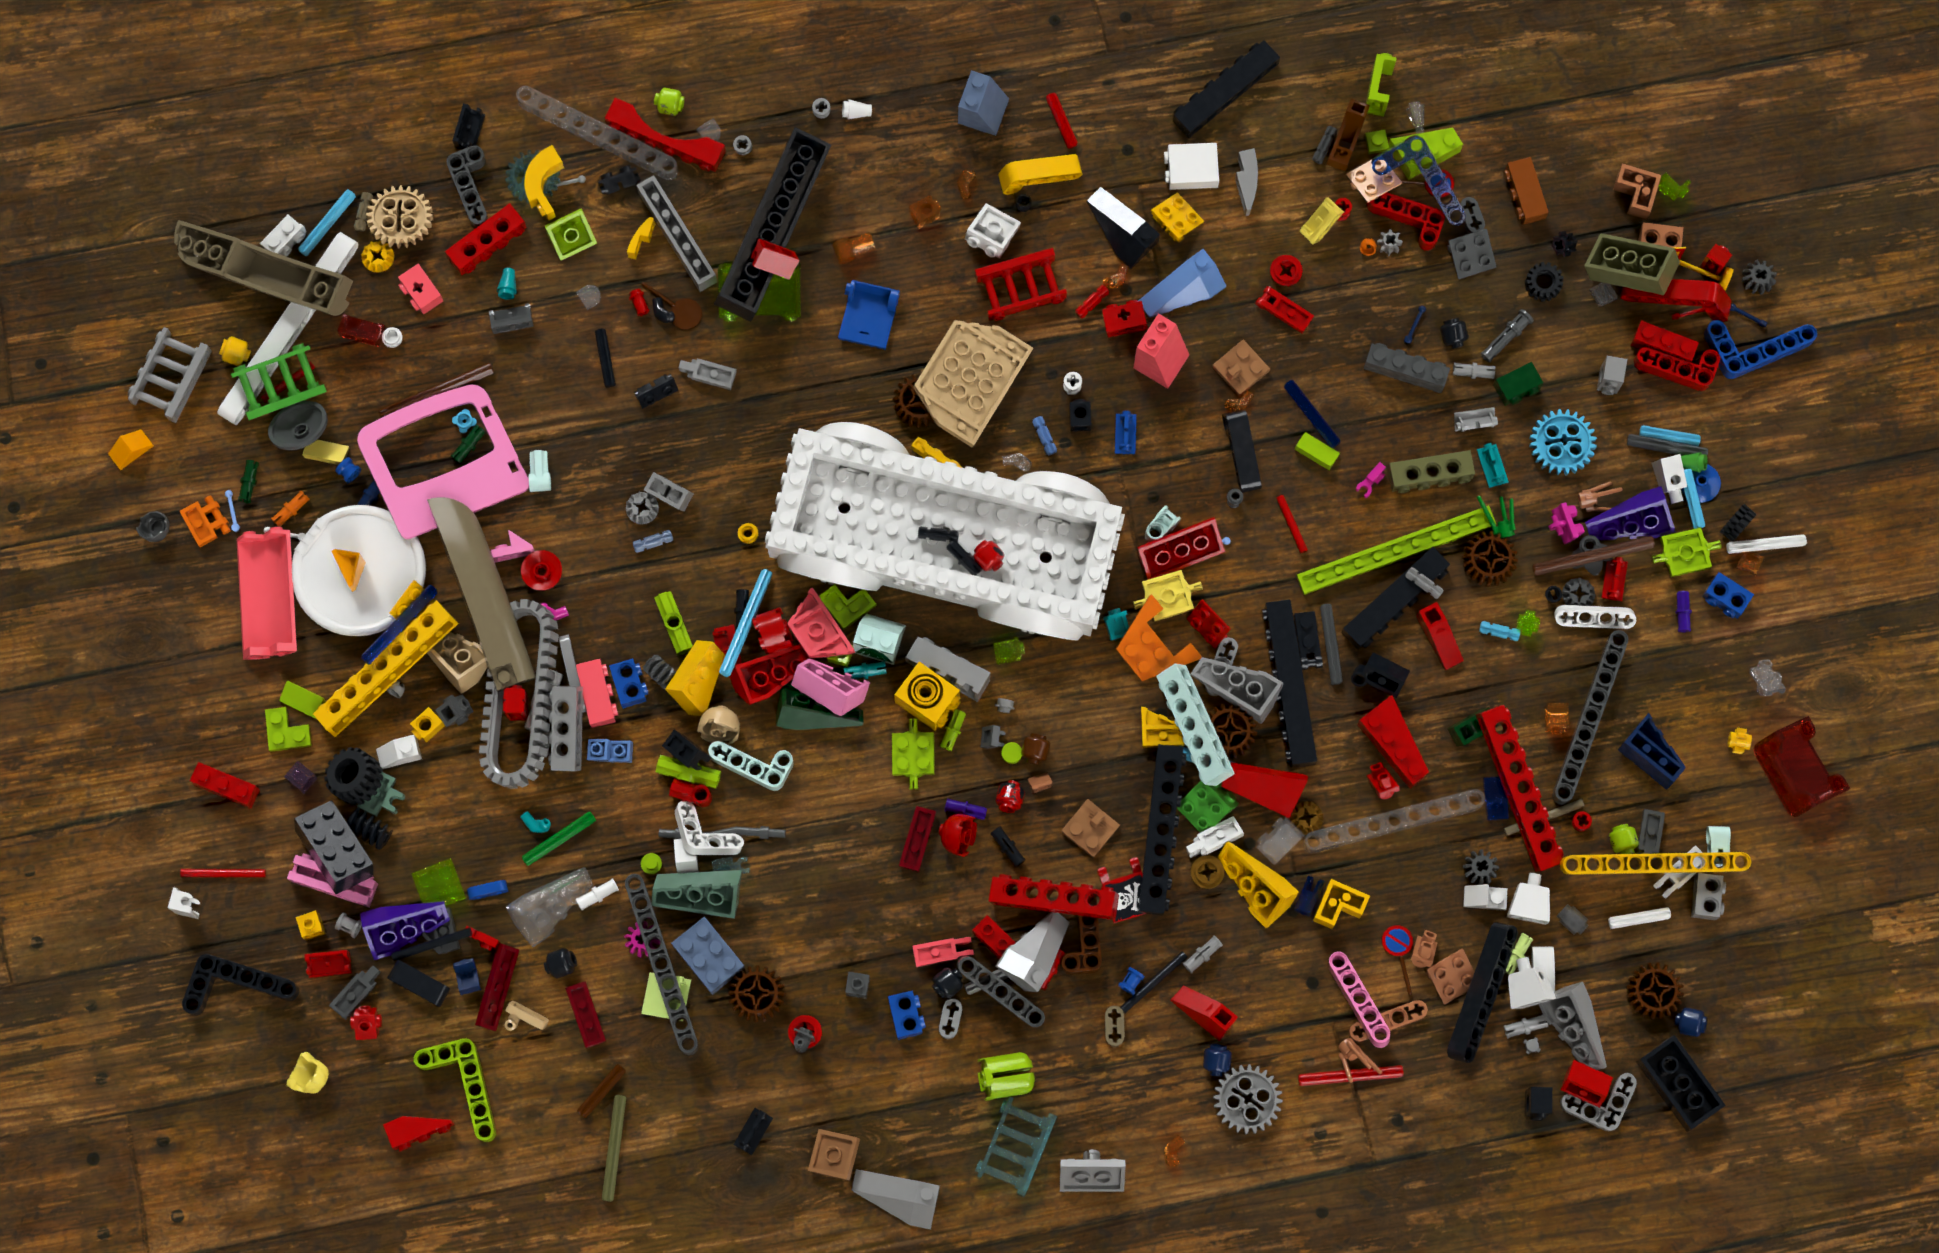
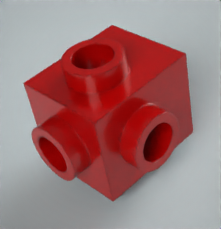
[350,1006,382,1040]

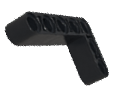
[182,954,299,1016]

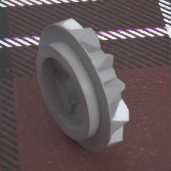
[626,491,659,524]

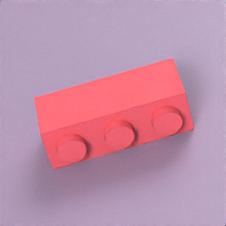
[576,659,618,728]

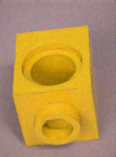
[410,707,445,743]
[296,910,326,941]

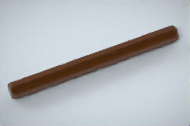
[378,362,494,418]
[1532,536,1655,576]

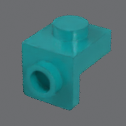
[1103,608,1129,641]

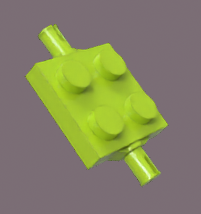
[1651,528,1721,577]
[892,718,935,790]

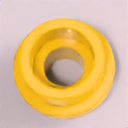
[738,523,758,544]

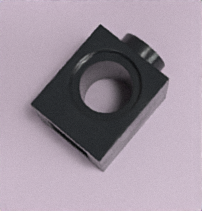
[1069,399,1091,432]

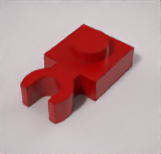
[465,926,501,951]

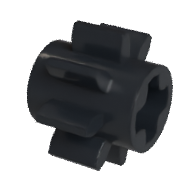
[1552,231,1578,257]

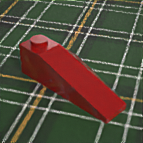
[729,644,816,705]

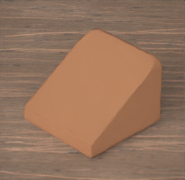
[1028,773,1052,793]

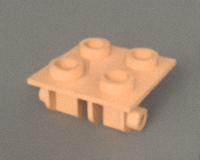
[1346,155,1402,203]

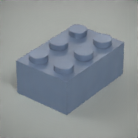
[671,916,745,995]

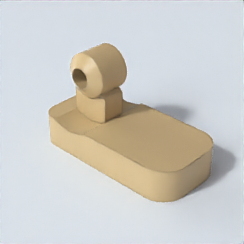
[505,1001,549,1031]

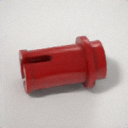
[629,289,650,316]

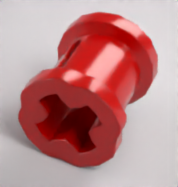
[1335,198,1352,222]

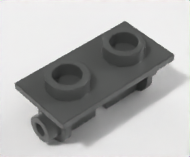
[794,1027,815,1053]

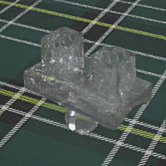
[1749,659,1786,697]

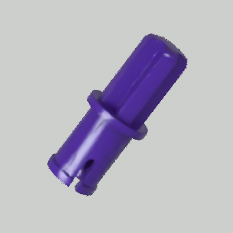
[1675,591,1692,633]
[944,798,987,820]

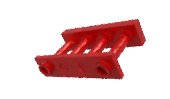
[975,248,1067,321]

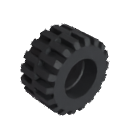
[324,747,383,805]

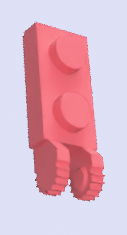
[912,937,974,967]

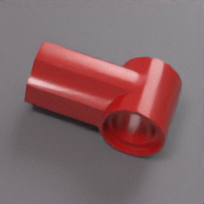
[669,778,712,807]

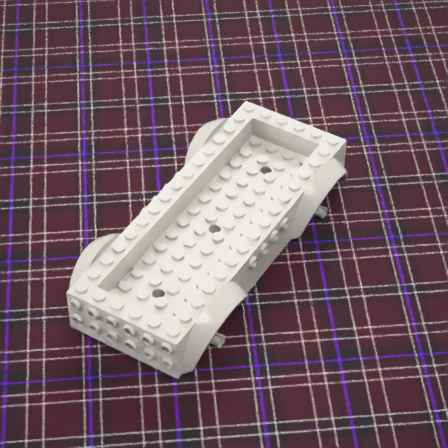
[765,422,1125,641]

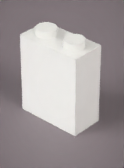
[1164,143,1219,190]

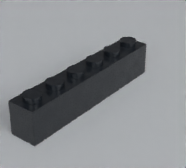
[1173,40,1280,139]
[1341,547,1450,650]

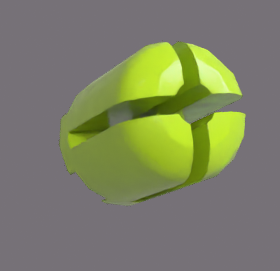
[977,1052,1035,1101]

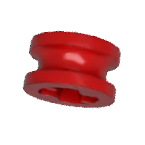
[1572,811,1592,832]

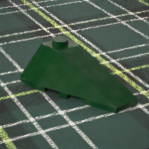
[776,683,864,730]

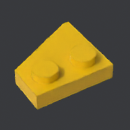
[1141,707,1184,748]

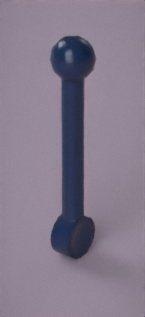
[1730,303,1768,328]
[1404,305,1426,344]

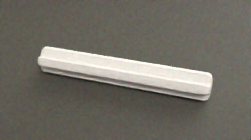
[1726,534,1807,554]

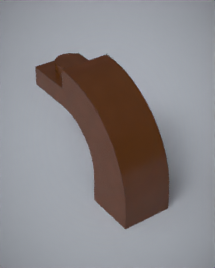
[1326,99,1370,171]

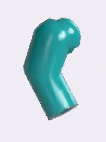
[520,811,551,833]

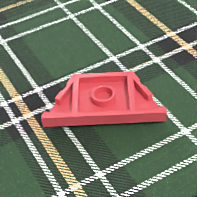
[787,587,855,659]

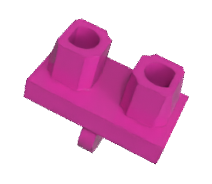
[1548,502,1585,545]

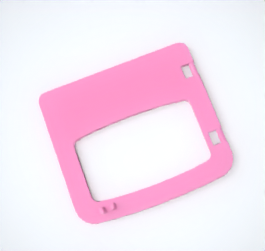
[357,385,529,539]

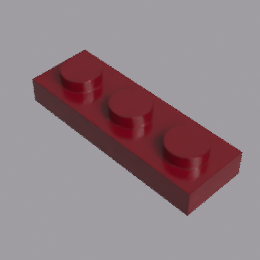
[899,806,936,872]
[565,981,607,1049]

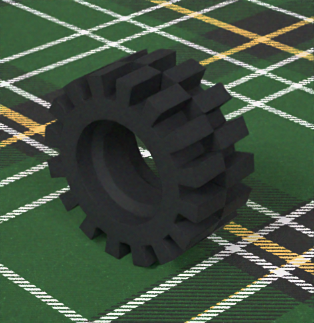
[1525,262,1564,302]
[1720,504,1757,542]

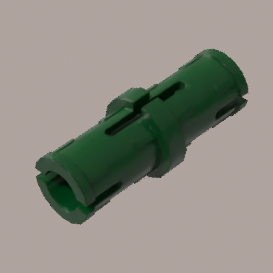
[450,424,486,464]
[238,460,259,503]

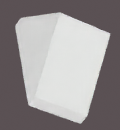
[674,839,699,873]

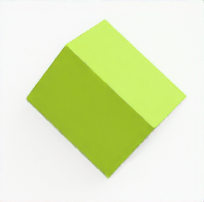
[545,209,597,261]

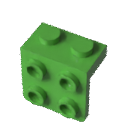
[1177,781,1239,833]

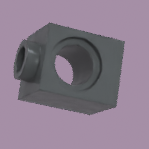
[845,972,870,999]

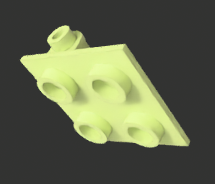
[641,972,691,1021]

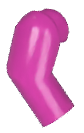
[541,603,569,621]

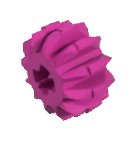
[624,921,660,958]

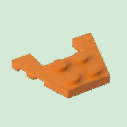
[1116,594,1202,681]

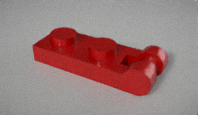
[1255,286,1314,334]

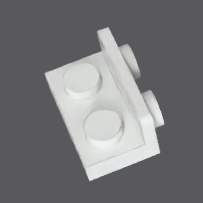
[260,214,307,257]

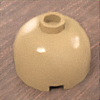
[697,706,740,744]

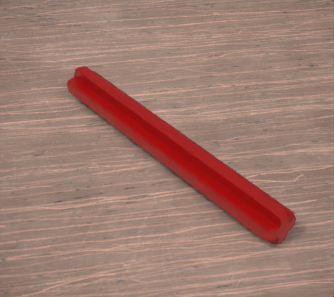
[1298,1065,1404,1086]

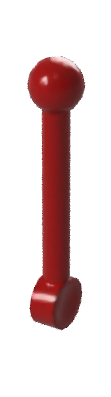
[1671,308,1705,320]

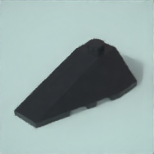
[1087,187,1160,269]

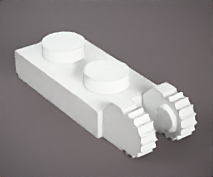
[1653,845,1702,899]

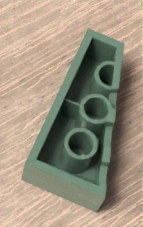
[651,870,742,919]

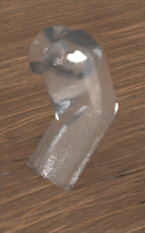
[1002,453,1032,472]

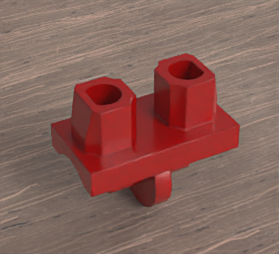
[1366,762,1400,800]

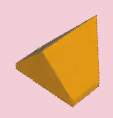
[331,549,366,592]

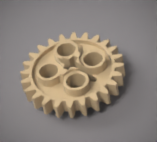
[366,185,433,248]

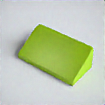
[1294,432,1340,471]
[279,680,326,719]

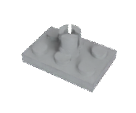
[1060,1149,1125,1192]

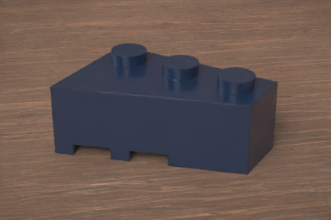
[1618,713,1686,790]

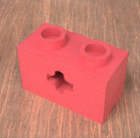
[398,264,443,315]

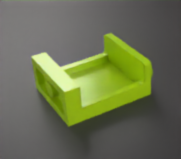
[1366,53,1397,117]

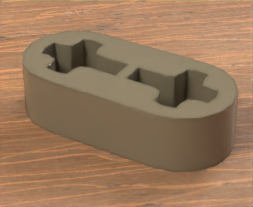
[1105,1006,1125,1047]

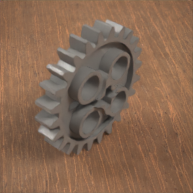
[1213,1064,1283,1135]

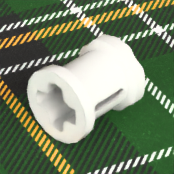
[1063,372,1082,395]

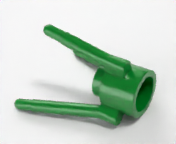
[1477,496,1516,539]

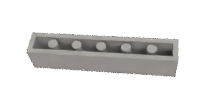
[636,175,717,292]

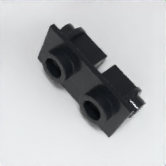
[597,165,641,195]
[634,374,678,409]
[733,1108,773,1155]

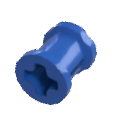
[1118,967,1145,995]

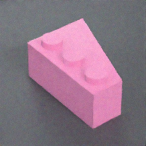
[791,658,870,716]

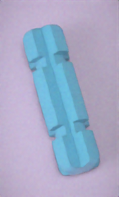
[1479,621,1520,641]

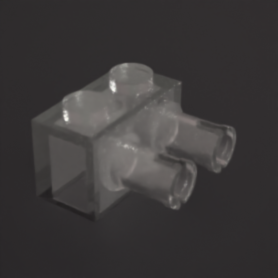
[1256,817,1305,865]

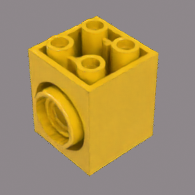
[894,662,961,731]

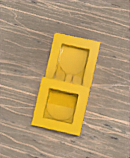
[627,217,655,260]

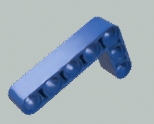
[1704,320,1817,379]

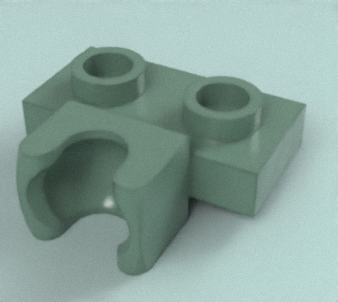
[357,772,405,817]

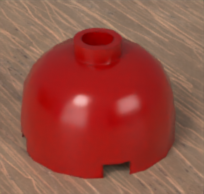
[939,814,977,857]

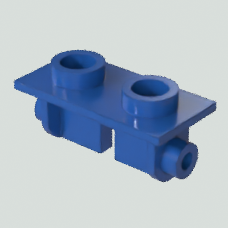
[1115,411,1136,454]

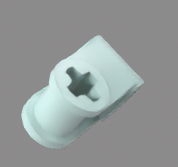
[1145,505,1182,543]
[1706,826,1731,867]

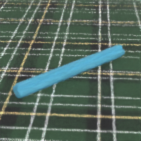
[719,569,772,677]

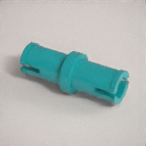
[844,661,887,680]

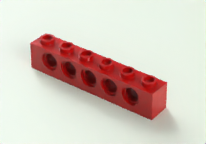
[989,874,1119,920]

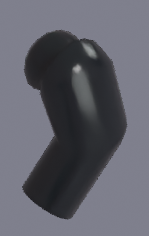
[652,298,675,323]

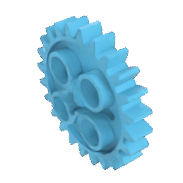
[1529,409,1597,475]

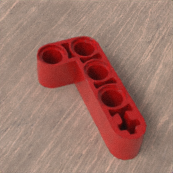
[1366,192,1445,251]
[1634,347,1720,391]

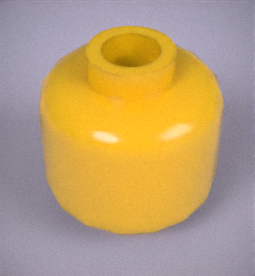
[219,336,251,366]

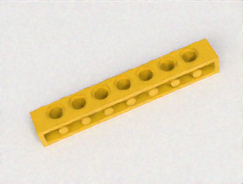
[313,600,459,737]

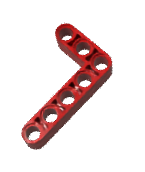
[1621,279,1732,322]

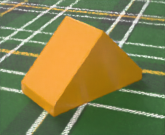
[108,430,154,470]

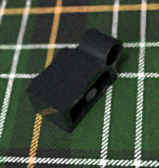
[1351,652,1410,698]

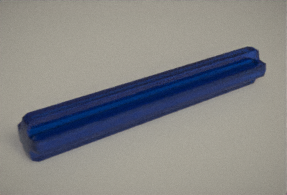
[1284,380,1341,448]

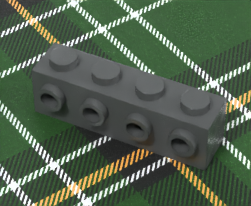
[1363,343,1450,393]

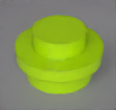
[641,853,662,874]

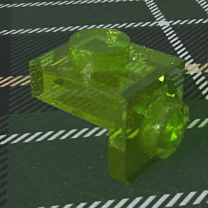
[1658,173,1691,201]
[993,637,1025,665]

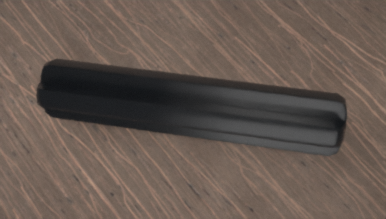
[595,328,616,388]

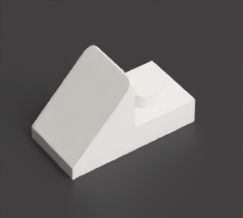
[1463,884,1507,910]

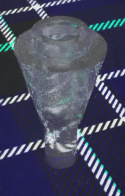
[1405,101,1425,134]

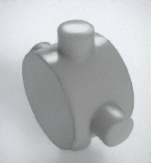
[1523,1037,1541,1055]

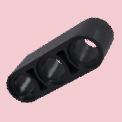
[387,960,450,1007]

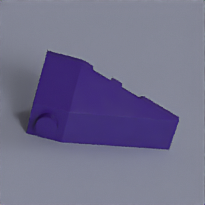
[360,901,450,960]

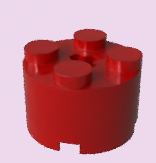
[752,607,794,654]

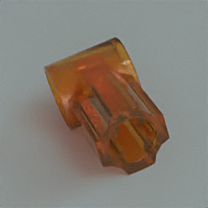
[832,232,876,264]

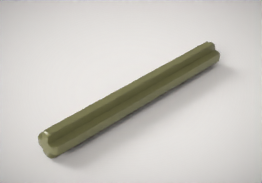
[602,1095,626,1202]

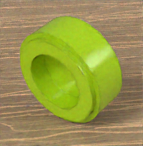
[1001,742,1022,764]

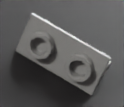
[1454,407,1498,432]

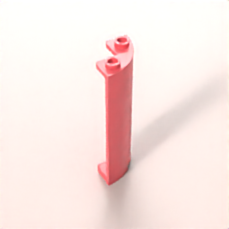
[237,527,297,660]

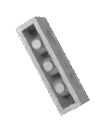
[548,686,583,771]

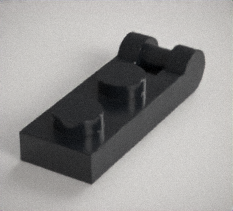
[1294,611,1323,670]

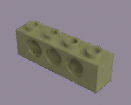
[1387,450,1475,493]

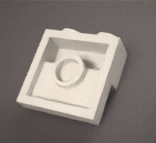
[965,203,1021,259]

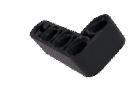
[1222,410,1262,493]

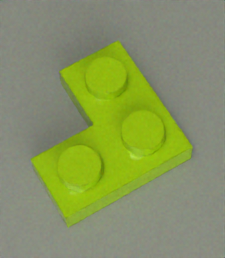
[819,584,877,630]
[265,707,312,752]

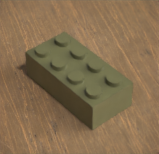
[1584,233,1680,295]

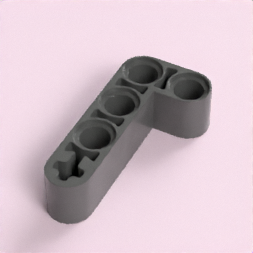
[446,146,488,229]

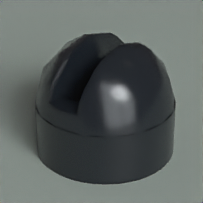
[1015,194,1032,212]
[1545,586,1562,603]

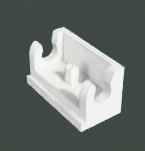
[168,887,200,919]

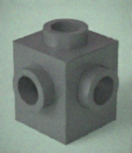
[435,694,474,727]

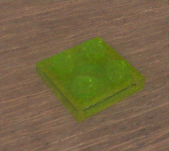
[411,858,466,906]

